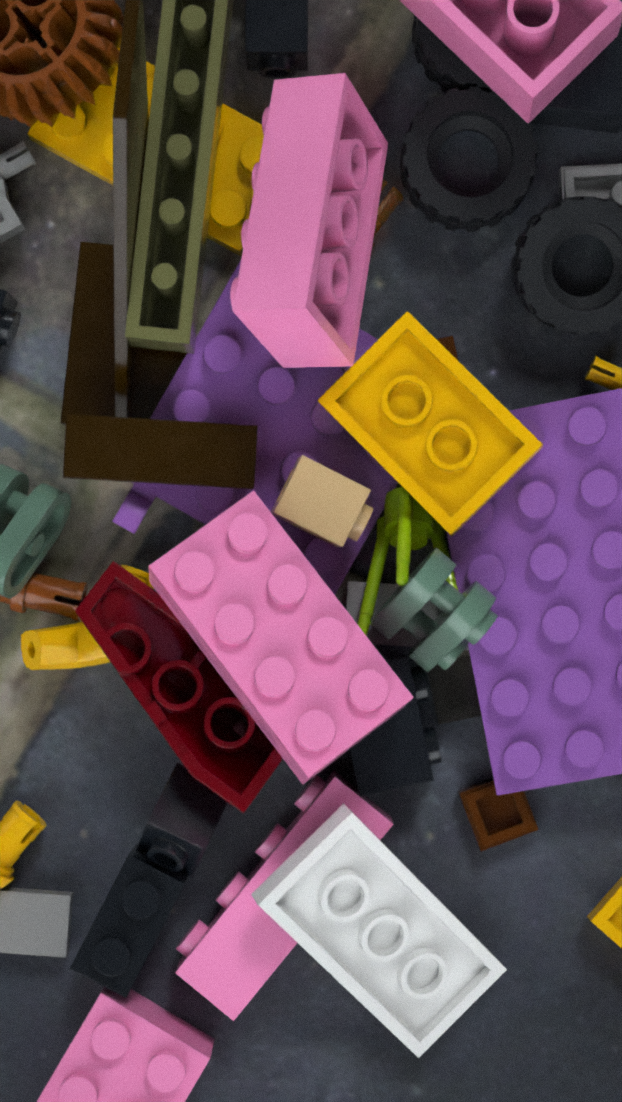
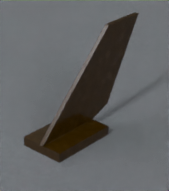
[60,0,187,426]

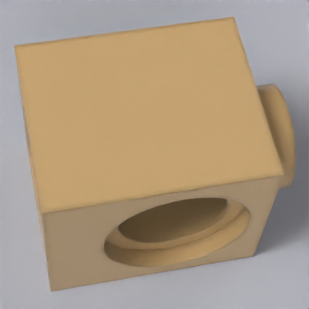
[271,455,373,547]

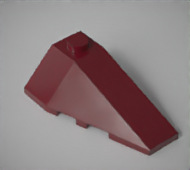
[75,561,283,814]

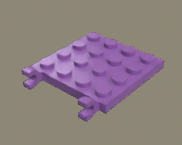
[112,260,398,595]

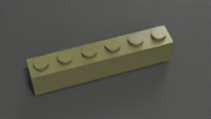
[125,0,234,354]

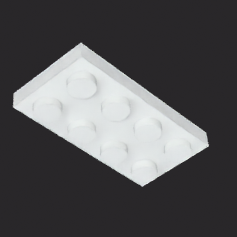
[251,803,507,1058]

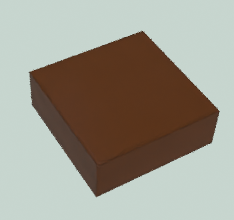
[458,778,539,851]

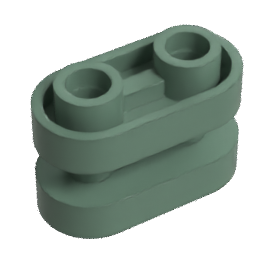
[0,464,71,598]
[369,548,498,672]

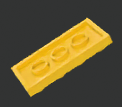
[27,48,264,256]

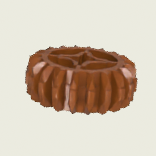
[0,0,124,127]

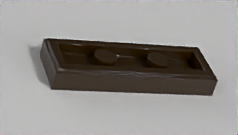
[63,414,258,490]

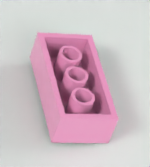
[399,0,622,124]
[230,73,388,368]
[148,490,414,785]
[36,987,215,1102]

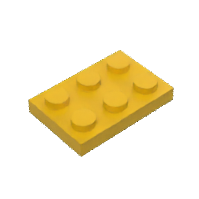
[317,311,543,536]

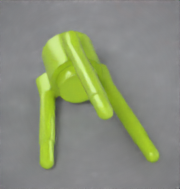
[357,487,458,636]

